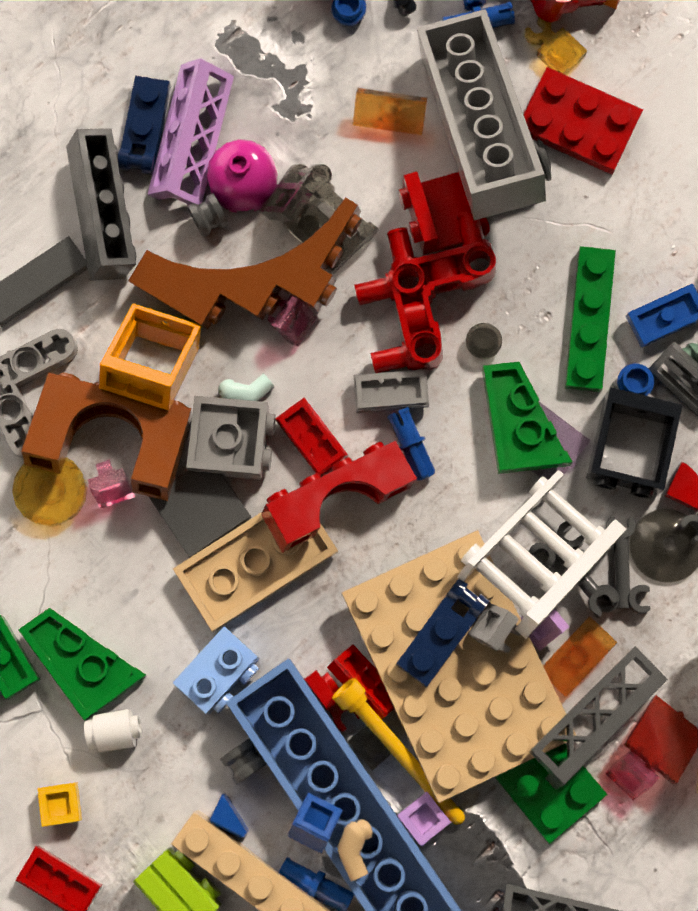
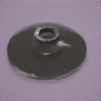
[629,509,698,583]

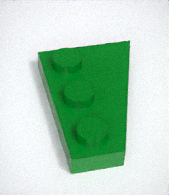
[482,362,573,474]
[18,608,146,722]

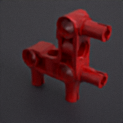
[354,210,496,373]

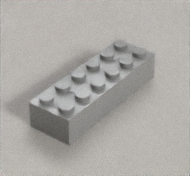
[417,9,546,220]

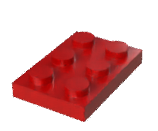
[523,67,643,175]

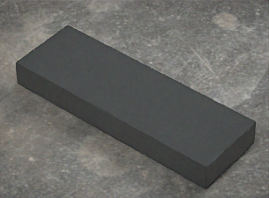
[0,236,88,327]

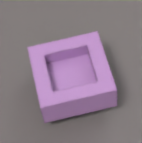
[520,609,569,651]
[397,792,451,846]

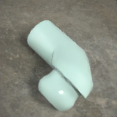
[218,374,274,401]

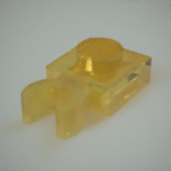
[524,17,587,75]

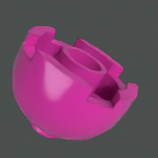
[207,139,278,213]

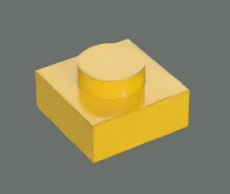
[37,782,82,827]

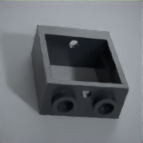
[586,387,683,499]

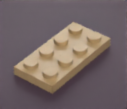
[173,512,338,632]

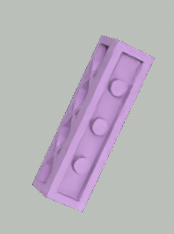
[147,58,234,205]

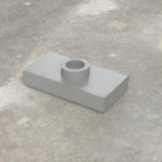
[353,369,429,413]

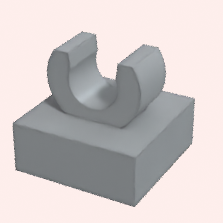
[468,603,521,653]

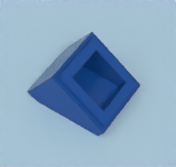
[288,792,343,853]
[210,793,249,838]

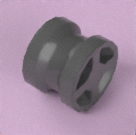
[187,193,229,238]
[220,738,267,785]

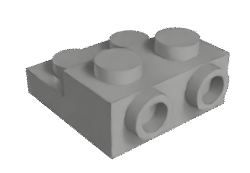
[186,396,276,480]

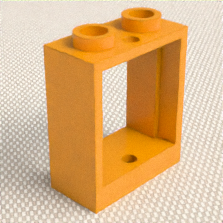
[99,303,201,411]

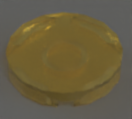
[12,457,87,527]

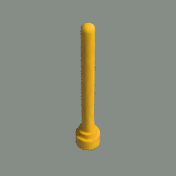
[332,678,465,825]

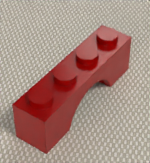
[261,441,417,553]

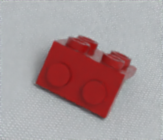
[398,171,490,255]

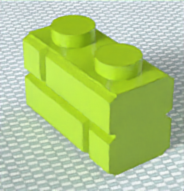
[133,847,222,911]

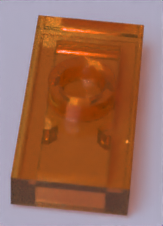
[353,88,428,135]
[543,616,617,697]

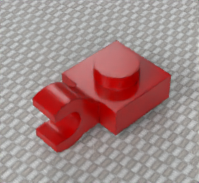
[304,670,360,732]

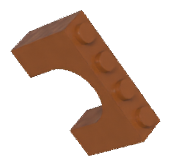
[21,372,191,501]

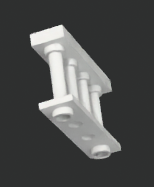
[457,470,626,639]

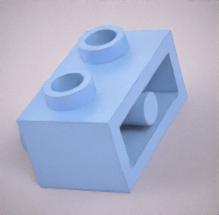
[173,626,260,714]

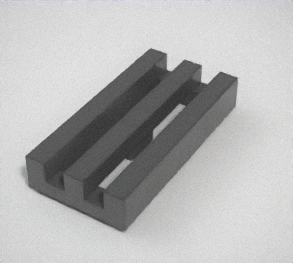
[648,342,698,416]

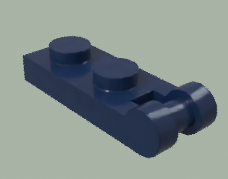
[118,76,171,175]
[396,578,490,688]

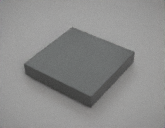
[149,471,252,558]

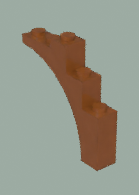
[128,197,362,329]

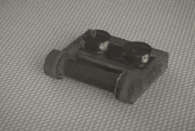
[259,164,332,222]
[282,180,378,275]

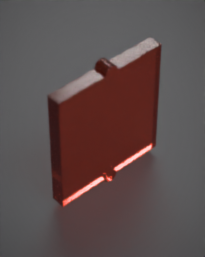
[624,695,698,785]

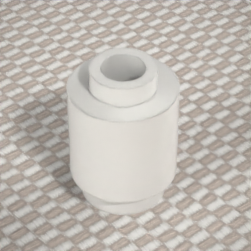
[84,709,142,753]

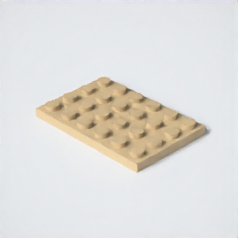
[342,530,577,803]

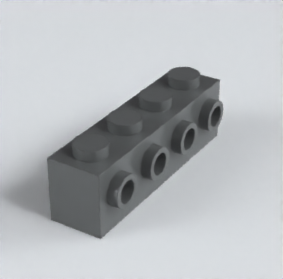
[66,129,136,281]

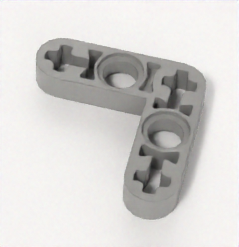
[0,329,78,459]

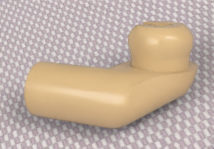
[337,820,372,881]

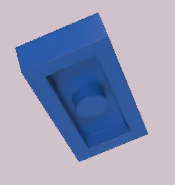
[625,283,698,348]

